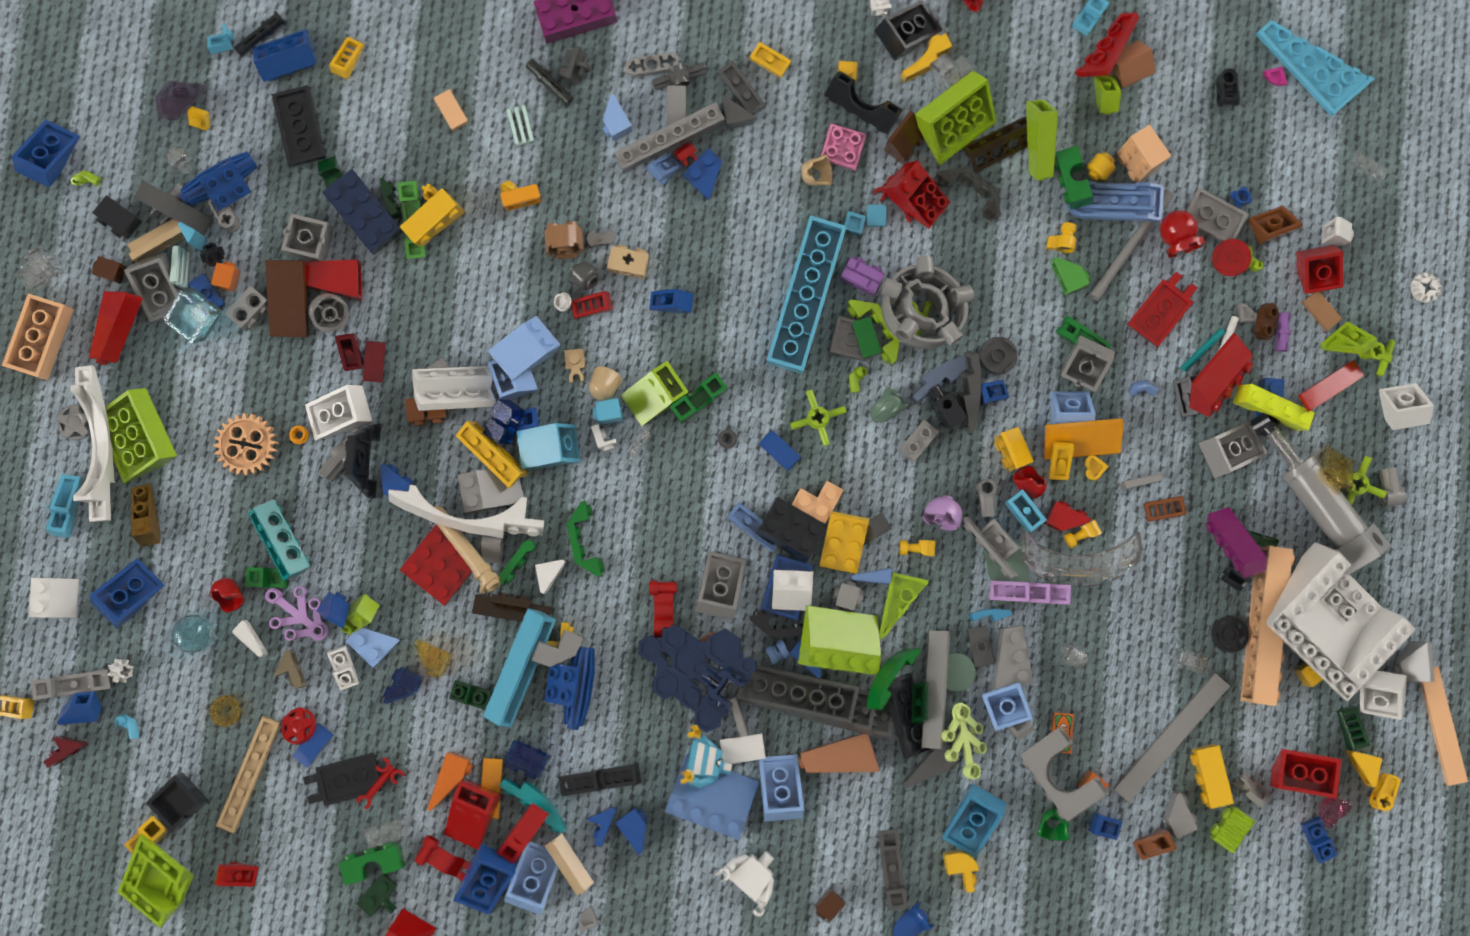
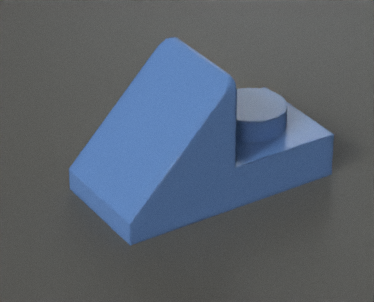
[646,153,683,185]

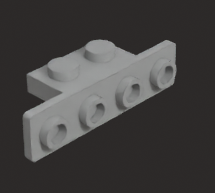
[962,517,1020,579]

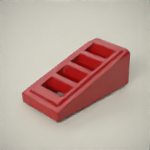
[571,291,613,319]

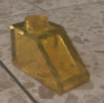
[414,639,454,678]

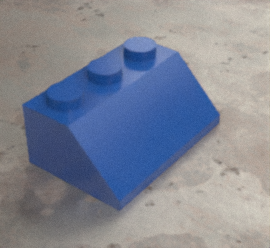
[253,29,317,82]

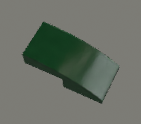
[380,177,401,220]
[449,680,493,710]

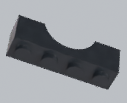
[824,71,903,135]

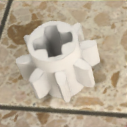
[107,659,134,683]

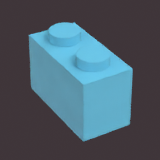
[593,398,624,426]
[1004,489,1046,533]

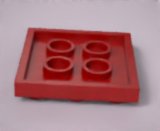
[400,525,473,606]

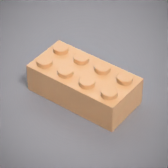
[2,293,74,380]

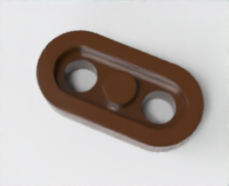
[1254,303,1279,340]

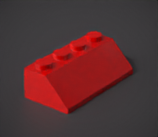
[1189,333,1253,417]

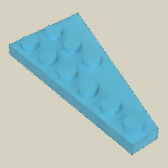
[1255,20,1375,117]

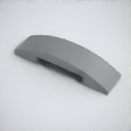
[31,669,111,700]

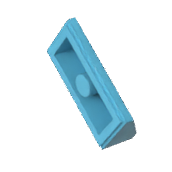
[178,222,208,251]

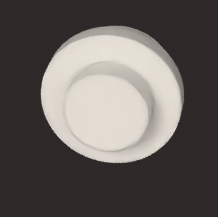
[554,292,571,312]

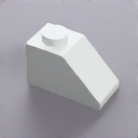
[1321,217,1354,246]

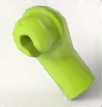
[849,366,868,393]

